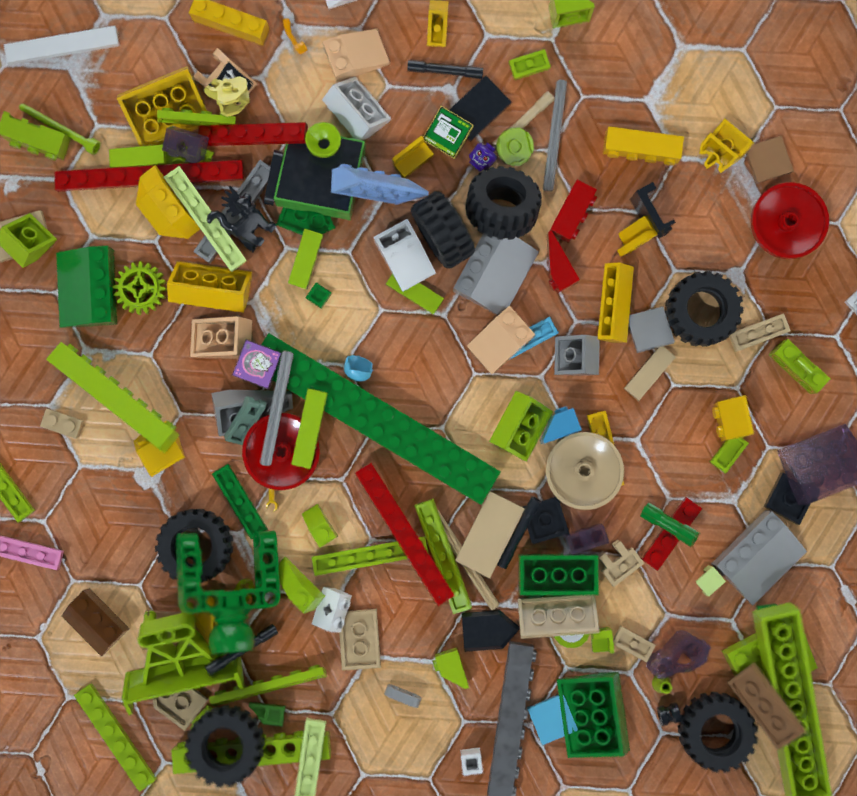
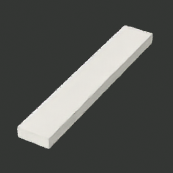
[4,26,120,65]

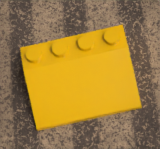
[117,66,207,146]

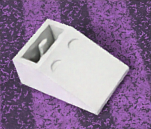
[374,219,436,292]

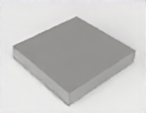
[628,307,675,353]

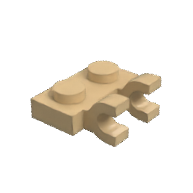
[598,539,645,587]

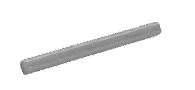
[543,80,567,191]
[260,351,293,466]

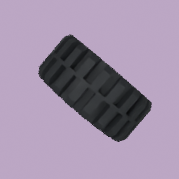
[465,166,542,240]
[411,191,475,268]
[665,271,744,347]
[155,509,234,583]
[678,692,758,773]
[185,705,265,788]

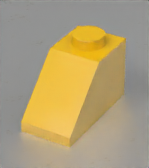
[427,0,449,47]

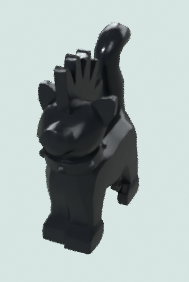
[207,186,277,253]

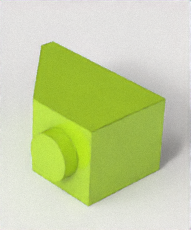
[302,504,338,548]
[432,647,469,689]

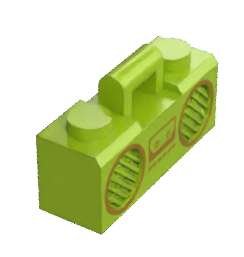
[769,339,831,394]

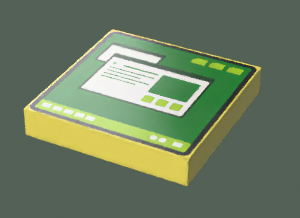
[423,106,474,159]

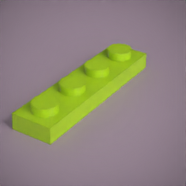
[157,108,236,126]

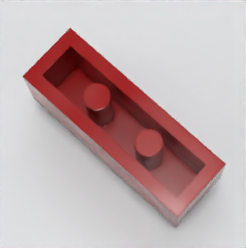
[550,179,597,243]

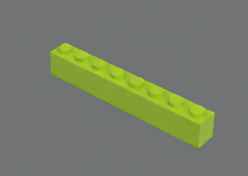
[46,342,180,453]

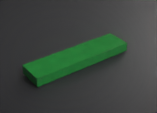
[212,464,268,539]

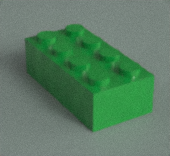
[518,554,599,595]

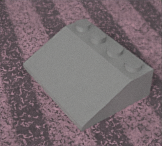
[453,233,539,316]
[711,510,807,605]

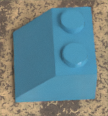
[540,406,581,444]

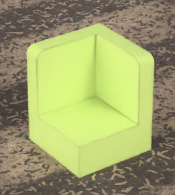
[696,565,726,597]

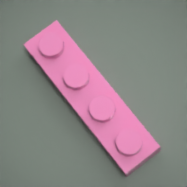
[0,535,64,570]

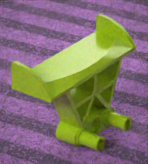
[121,602,244,715]

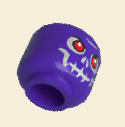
[469,143,497,172]

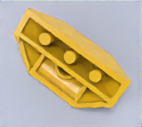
[135,165,200,239]

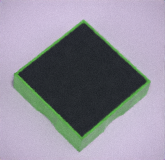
[274,137,366,220]

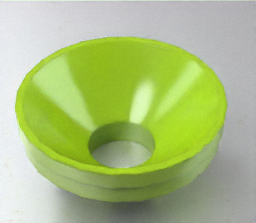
[305,122,341,158]

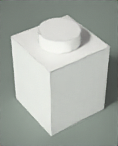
[460,747,483,776]

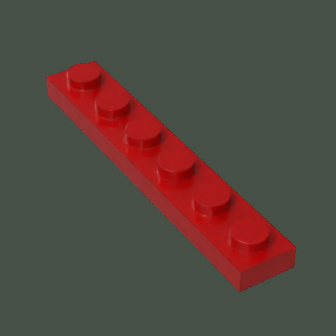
[197,122,308,146]

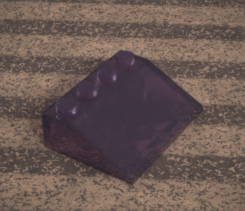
[777,424,857,505]

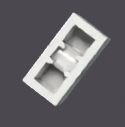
[312,587,352,633]

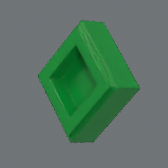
[305,283,332,309]

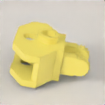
[204,76,250,117]

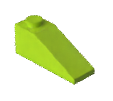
[279,557,325,614]

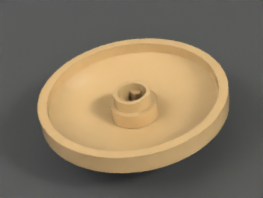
[546,432,624,510]

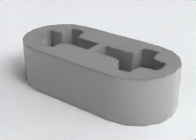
[384,684,422,708]

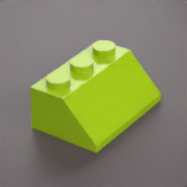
[489,391,553,462]

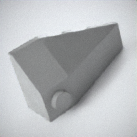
[211,390,293,436]

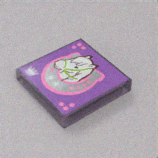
[232,339,282,390]

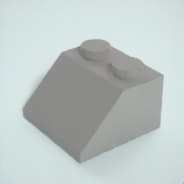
[554,335,600,376]

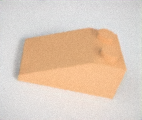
[322,29,390,83]
[467,306,535,374]
[190,316,252,359]

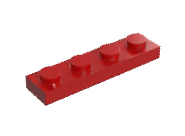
[641,497,702,571]

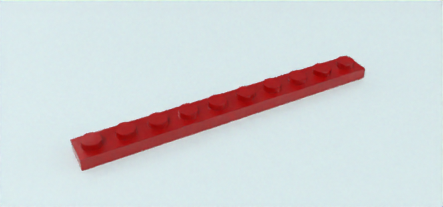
[54,160,244,192]

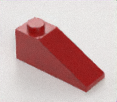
[546,230,580,294]

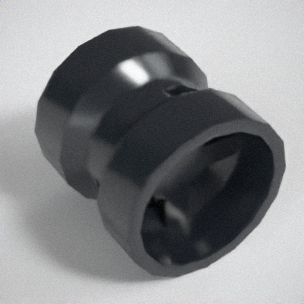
[657,703,681,726]

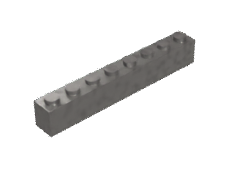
[487,641,536,796]

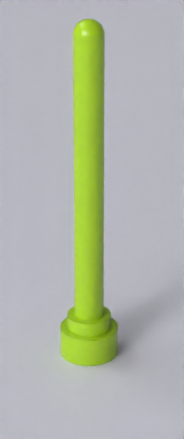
[19,104,101,155]

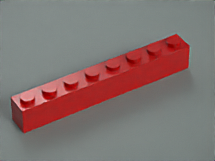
[355,463,455,607]

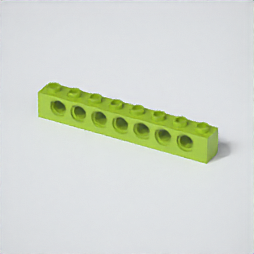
[171,731,331,774]

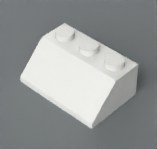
[322,76,391,141]

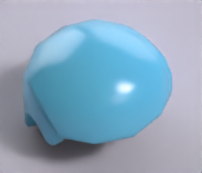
[344,355,373,382]

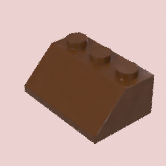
[61,588,130,657]

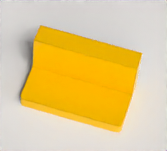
[392,136,434,178]
[617,216,658,257]

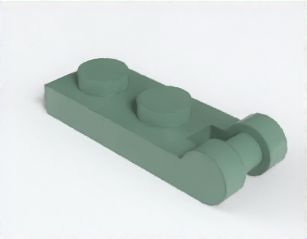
[224,396,266,445]

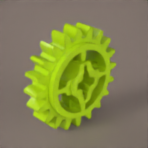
[113,261,167,315]

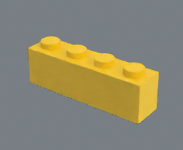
[189,0,270,46]
[603,126,684,165]
[598,262,634,343]

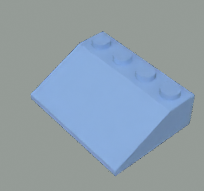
[331,164,429,205]

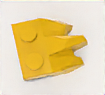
[699,119,754,173]

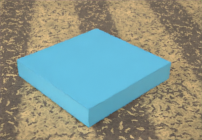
[527,694,578,745]

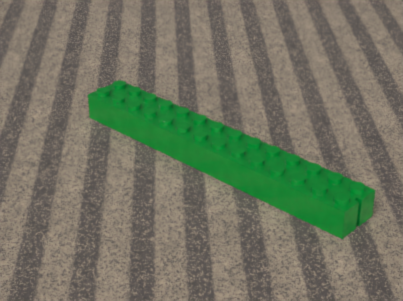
[261,333,501,505]

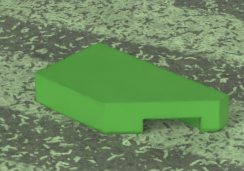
[249,702,285,727]

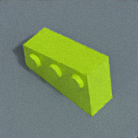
[0,111,71,161]

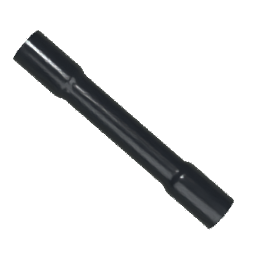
[407,60,483,79]
[497,496,541,569]
[205,624,278,676]

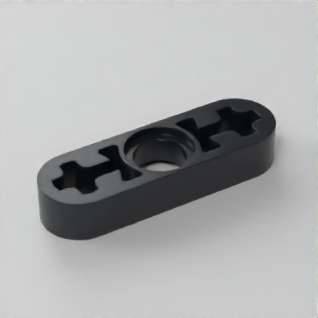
[264,150,284,206]

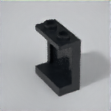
[630,182,676,239]

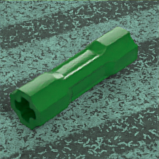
[640,502,700,547]

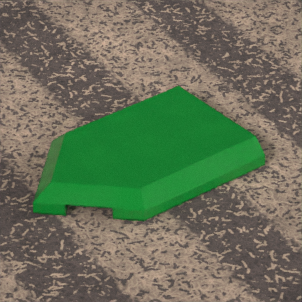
[276,208,336,236]

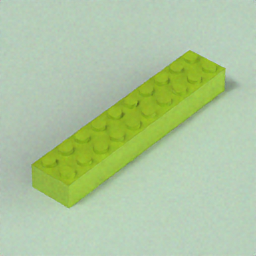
[752,602,832,796]

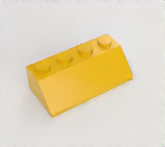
[167,261,252,313]

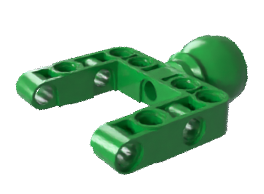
[176,531,280,654]

